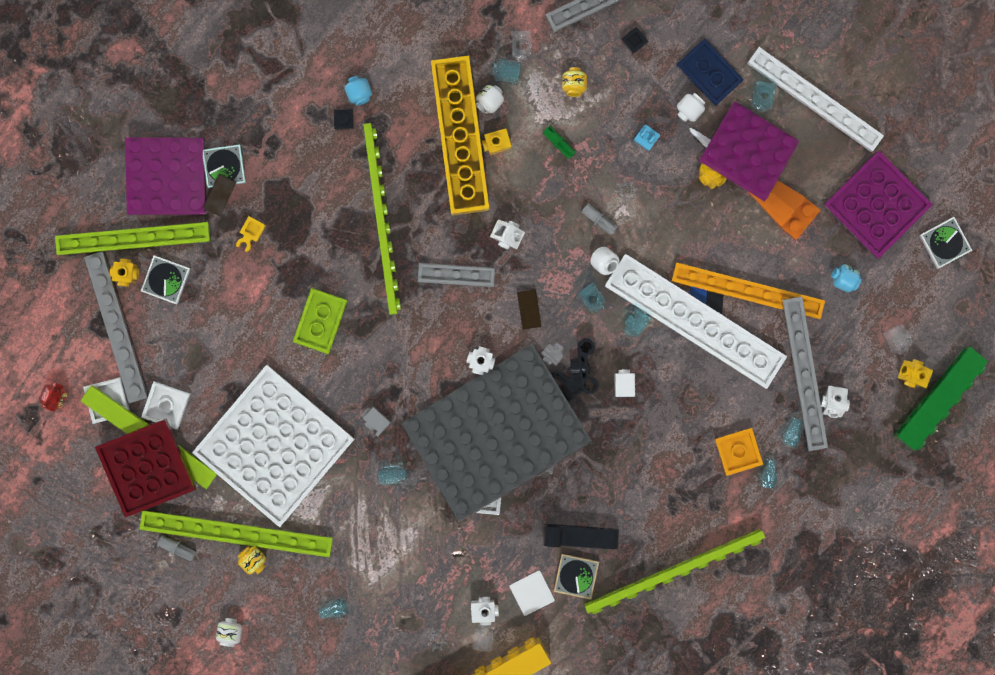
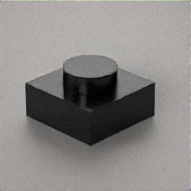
[621,27,648,55]
[334,109,354,130]

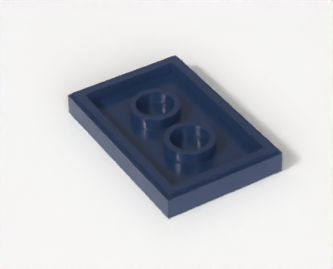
[676,38,744,107]

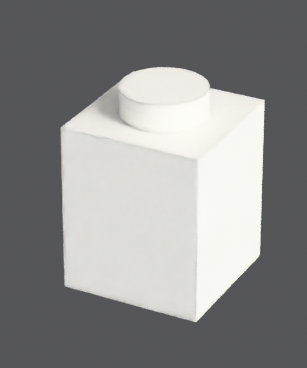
[614,370,635,397]

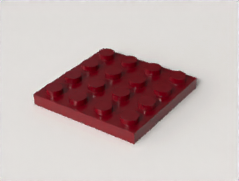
[95,418,196,517]

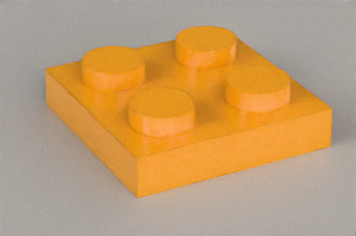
[715,428,763,476]

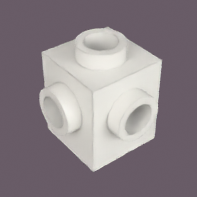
[490,219,525,250]
[466,346,495,375]
[820,386,850,418]
[471,597,499,626]

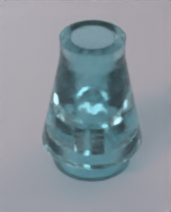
[781,418,803,448]
[759,460,778,489]
[318,599,348,619]

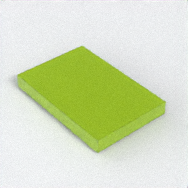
[293,288,348,354]

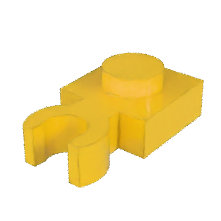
[236,216,266,252]

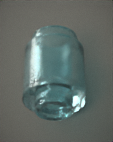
[378,465,407,486]

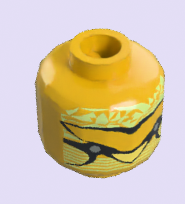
[562,67,587,97]
[237,546,266,575]

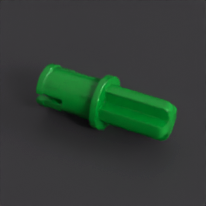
[542,125,576,159]

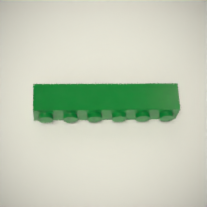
[893,347,988,451]

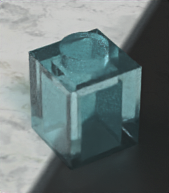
[492,59,521,85]

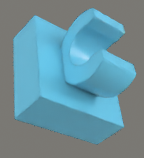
[633,124,660,151]

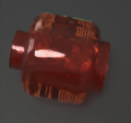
[39,382,68,412]

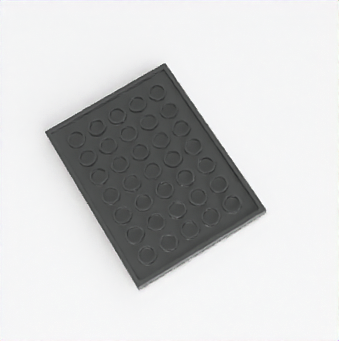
[402,344,592,522]

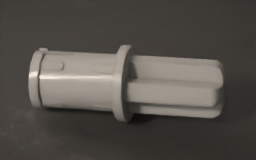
[581,203,617,235]
[157,535,196,561]

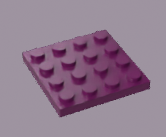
[699,101,799,201]
[125,137,205,215]
[823,151,933,259]

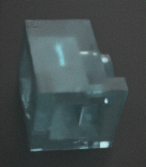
[751,81,777,112]
[576,282,606,313]
[623,308,651,338]

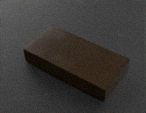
[203,173,237,217]
[517,289,542,330]

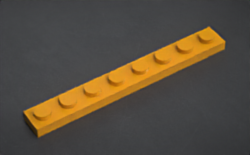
[671,263,825,319]

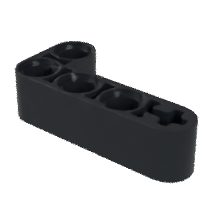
[543,524,619,549]

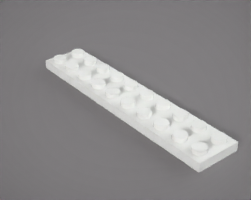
[605,254,787,389]

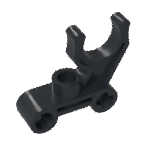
[551,339,600,401]

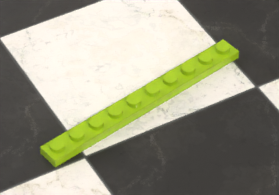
[363,123,401,315]
[139,510,333,557]
[584,529,765,614]

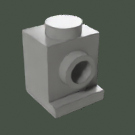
[361,407,391,437]

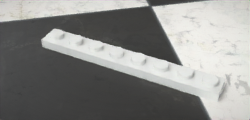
[747,47,884,152]

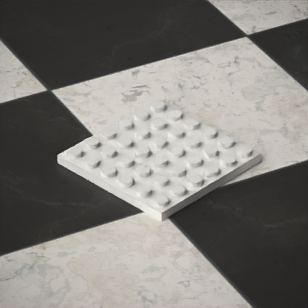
[192,365,355,527]

